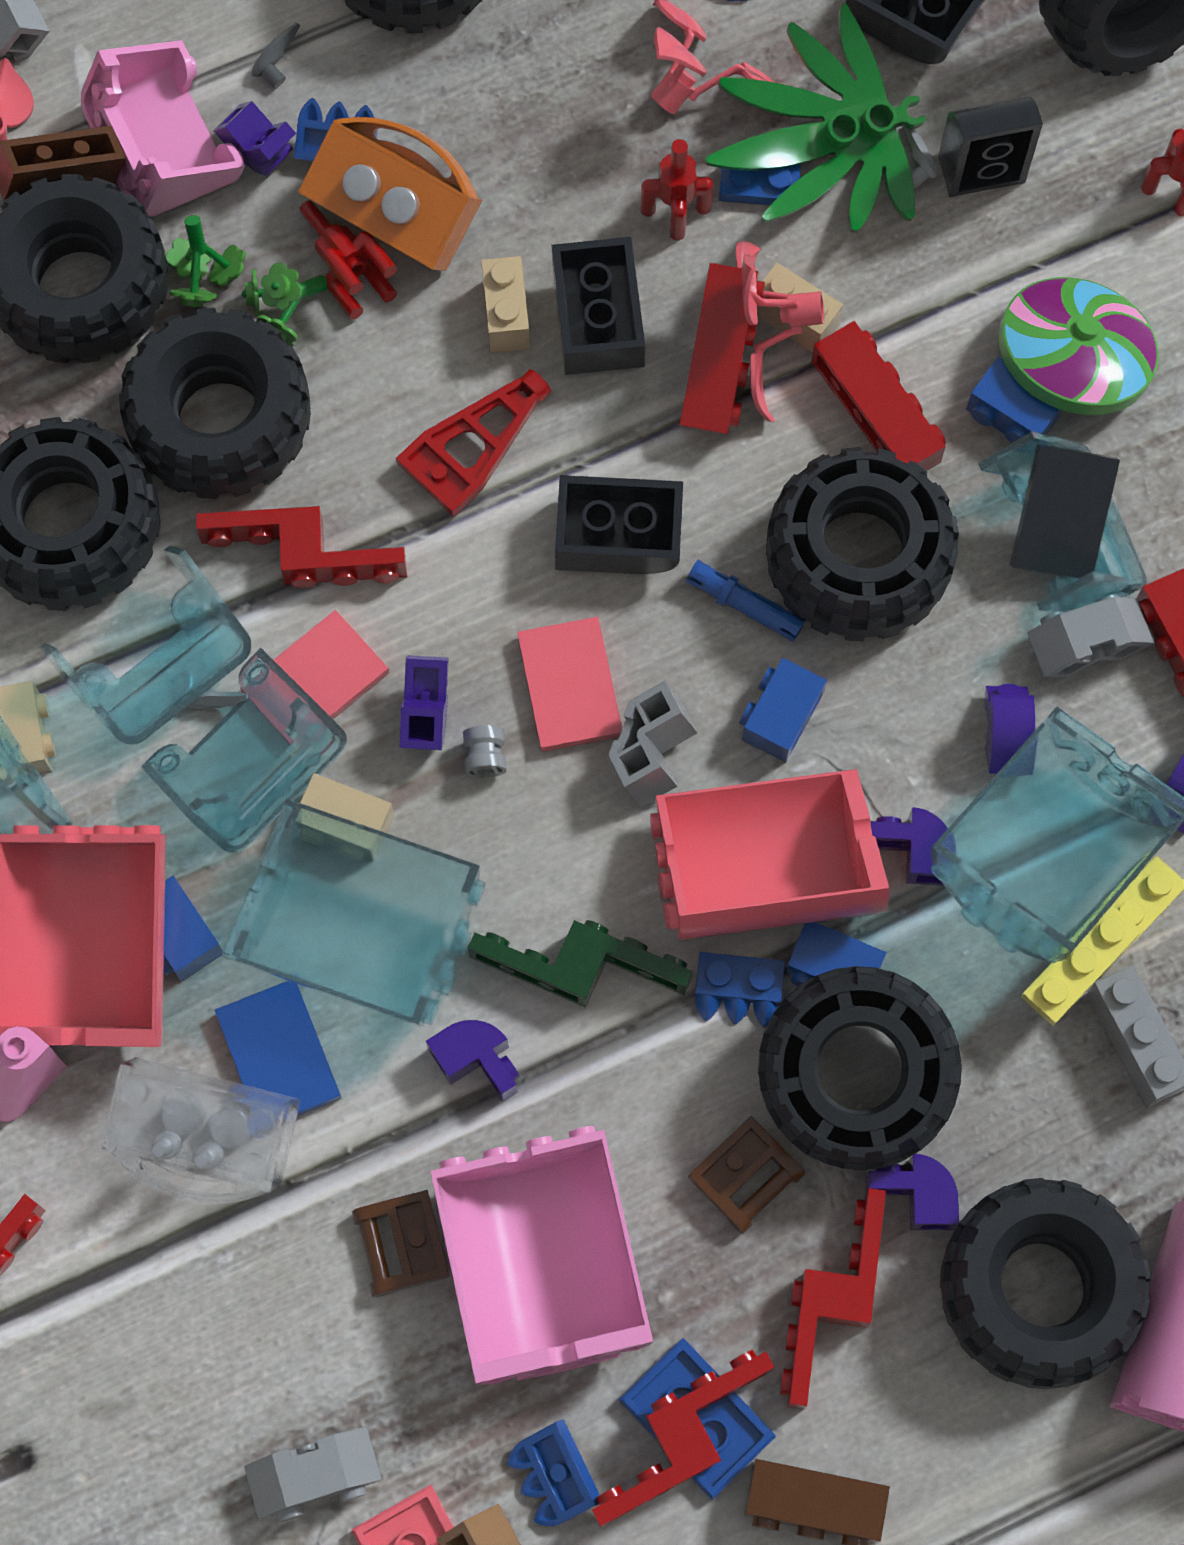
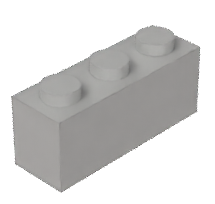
[1086,965,1184,1109]

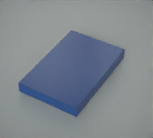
[214,978,342,1131]
[619,1338,776,1500]

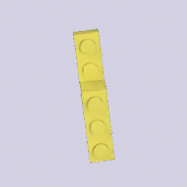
[1021,856,1184,1026]

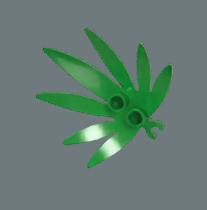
[705,4,926,233]

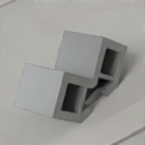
[0,0,50,63]
[1027,594,1155,678]
[608,681,697,807]
[244,1427,382,1523]

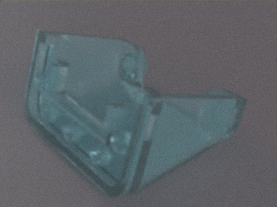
[141,648,347,853]

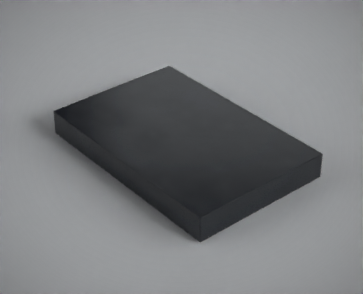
[1010,444,1120,581]

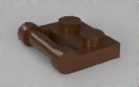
[688,1115,805,1234]
[352,1189,450,1297]

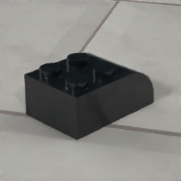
[845,0,985,64]
[938,96,1043,197]
[551,237,645,375]
[555,475,683,574]

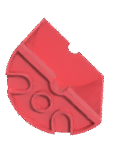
[650,769,889,941]
[0,825,166,1047]

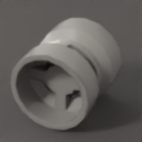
[463,725,507,778]

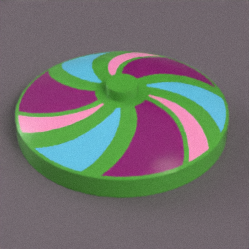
[998,277,1159,415]

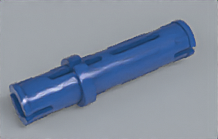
[686,559,806,642]

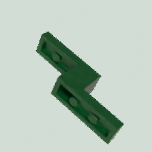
[467,920,693,1008]

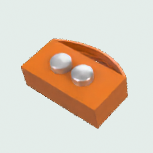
[298,117,483,271]

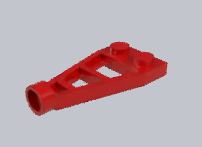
[396,369,551,517]

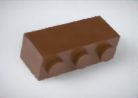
[0,126,126,201]
[744,1459,890,1545]

